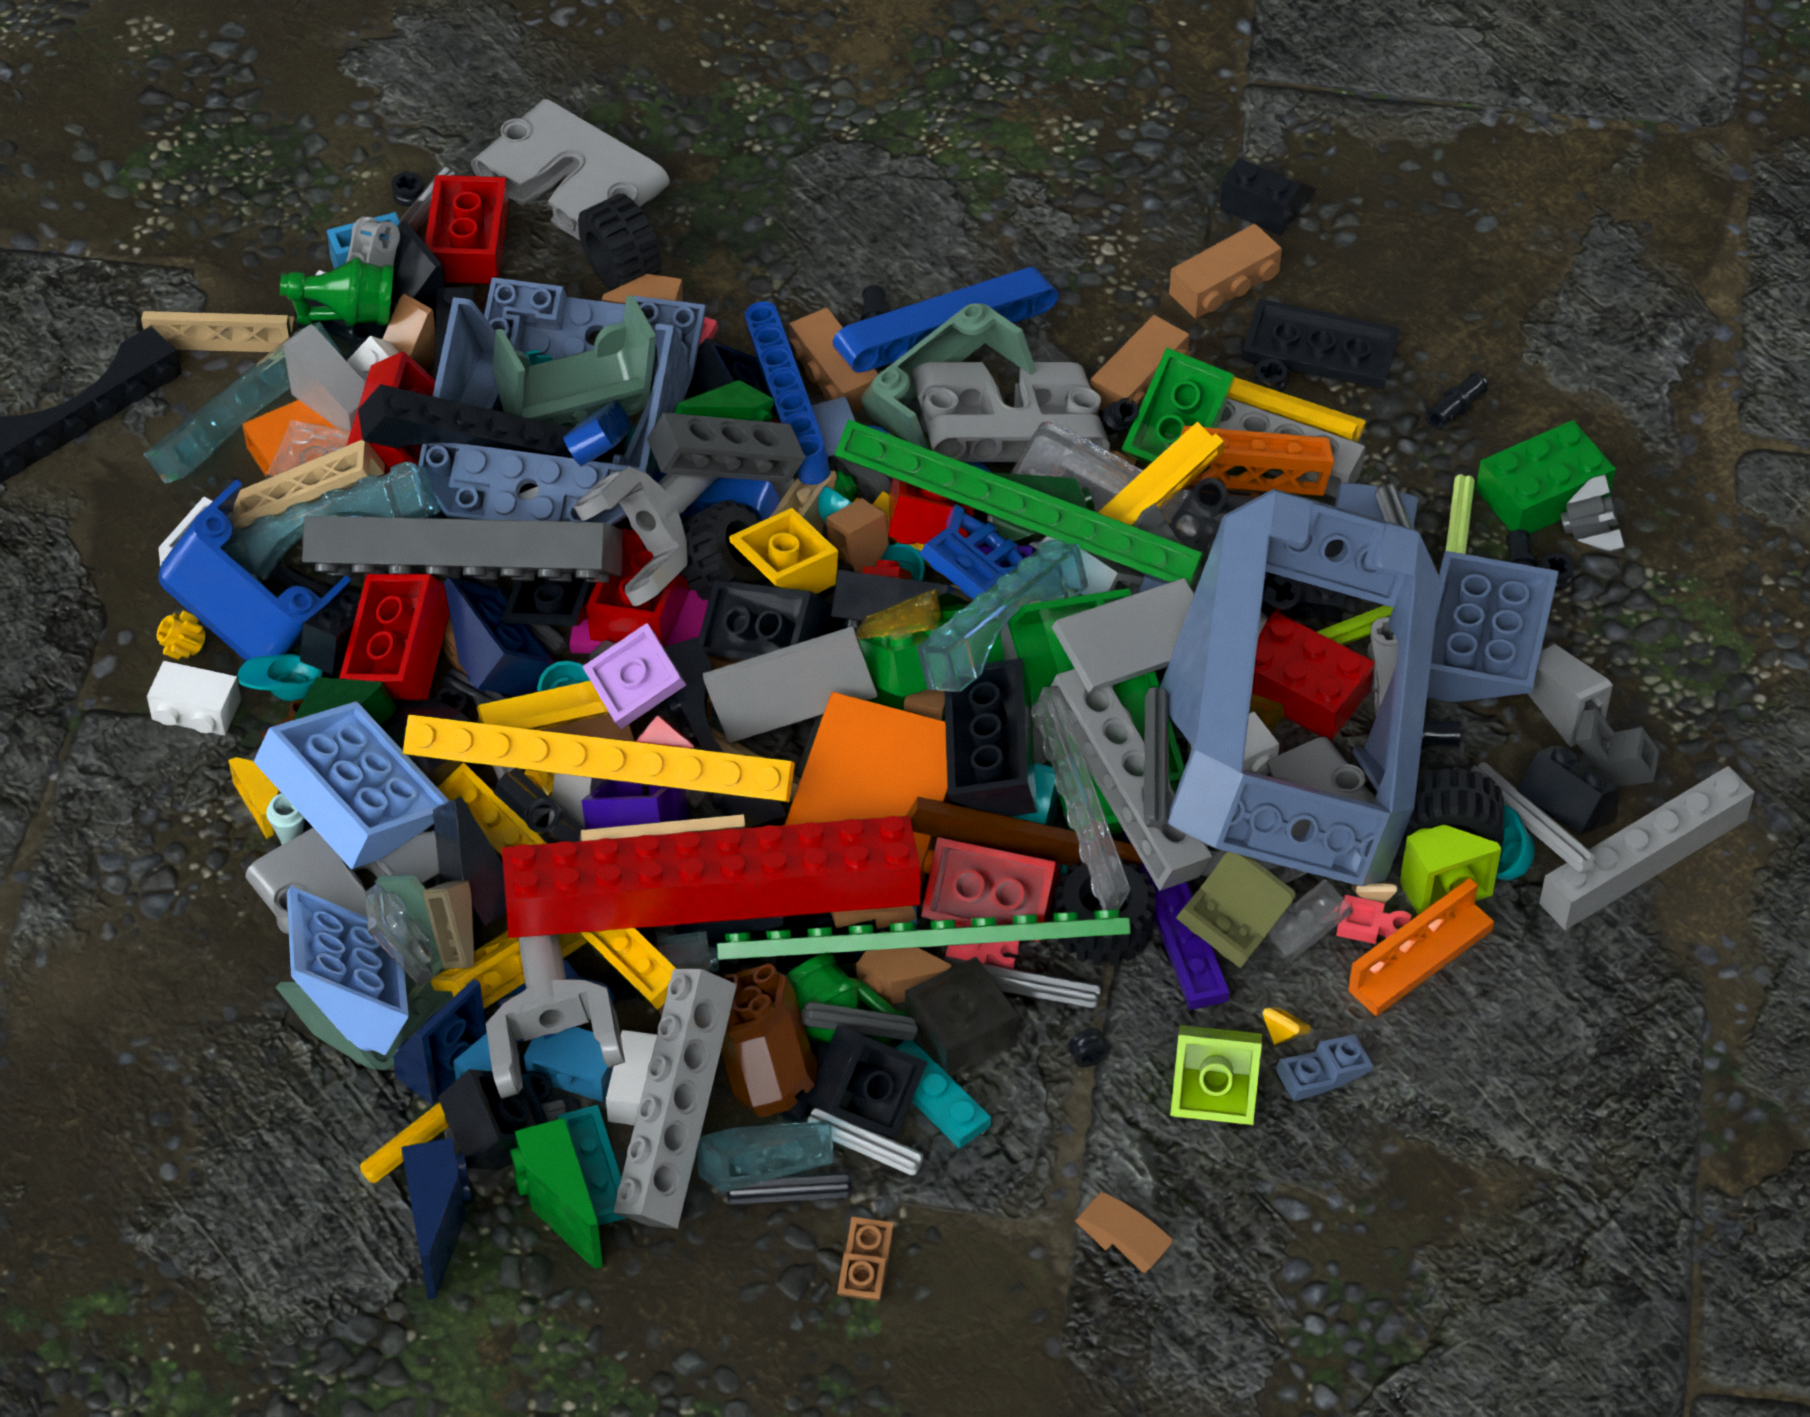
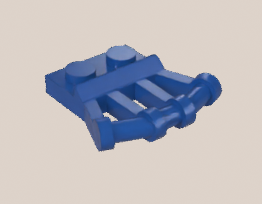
[919,504,1040,603]

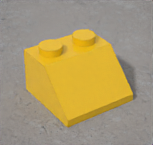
[730,508,838,594]

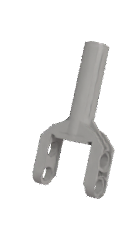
[573,467,718,606]
[486,934,625,1098]

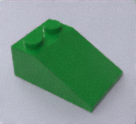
[1122,347,1235,466]
[658,380,775,471]
[510,1118,603,1269]

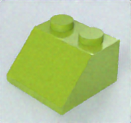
[1399,824,1501,915]
[1170,1025,1262,1125]

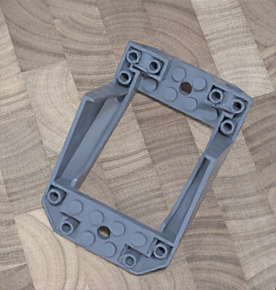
[416,277,706,526]
[1159,489,1440,886]

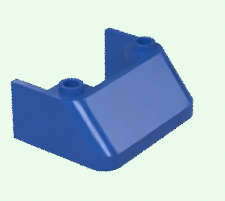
[158,479,351,661]

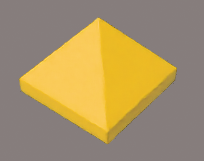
[1262,1007,1312,1045]

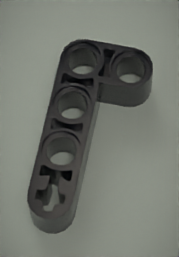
[1169,478,1301,614]

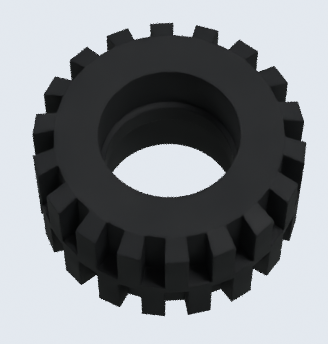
[578,193,661,290]
[680,500,768,602]
[1403,768,1504,845]
[1053,855,1156,966]

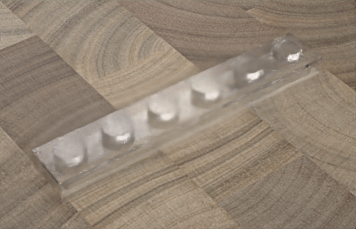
[1031,686,1131,910]

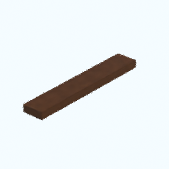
[906,797,1142,867]

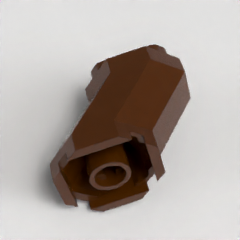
[721,964,818,1118]

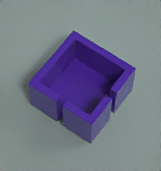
[581,780,690,830]

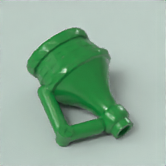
[279,257,394,327]
[785,953,907,1045]

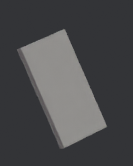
[1051,578,1194,693]
[703,626,878,743]

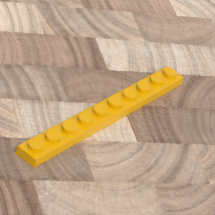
[403,715,795,802]
[437,763,676,1010]

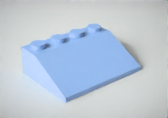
[254,701,449,869]
[287,886,409,1055]

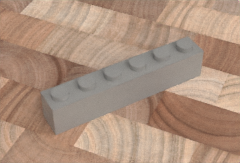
[1539,766,1755,930]

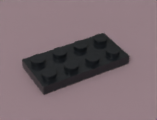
[1242,299,1400,390]

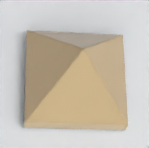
[1352,881,1397,903]

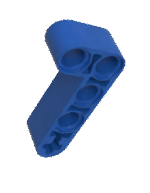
[652,471,781,522]

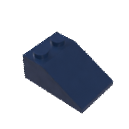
[444,577,555,697]
[393,979,487,1105]
[401,1138,471,1300]

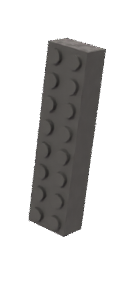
[302,516,624,583]

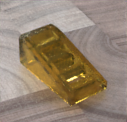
[857,589,941,639]

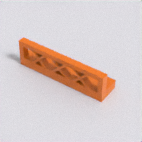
[1181,426,1334,496]
[1348,877,1494,1017]

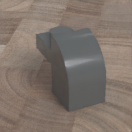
[1576,708,1659,786]

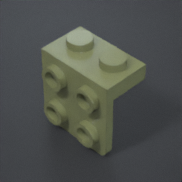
[1176,852,1295,968]

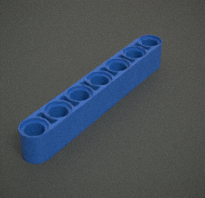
[832,267,1059,373]
[745,301,831,485]
[563,400,633,467]

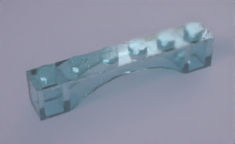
[143,322,341,484]
[221,462,440,582]
[917,540,1089,692]

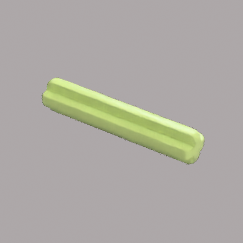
[1445,474,1475,554]

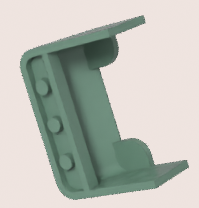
[493,295,656,425]
[861,303,1036,449]
[276,875,457,1070]

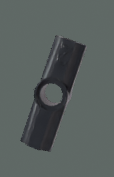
[493,767,586,844]

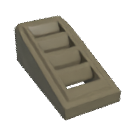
[423,880,474,969]

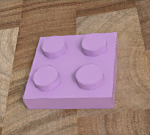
[582,623,686,729]

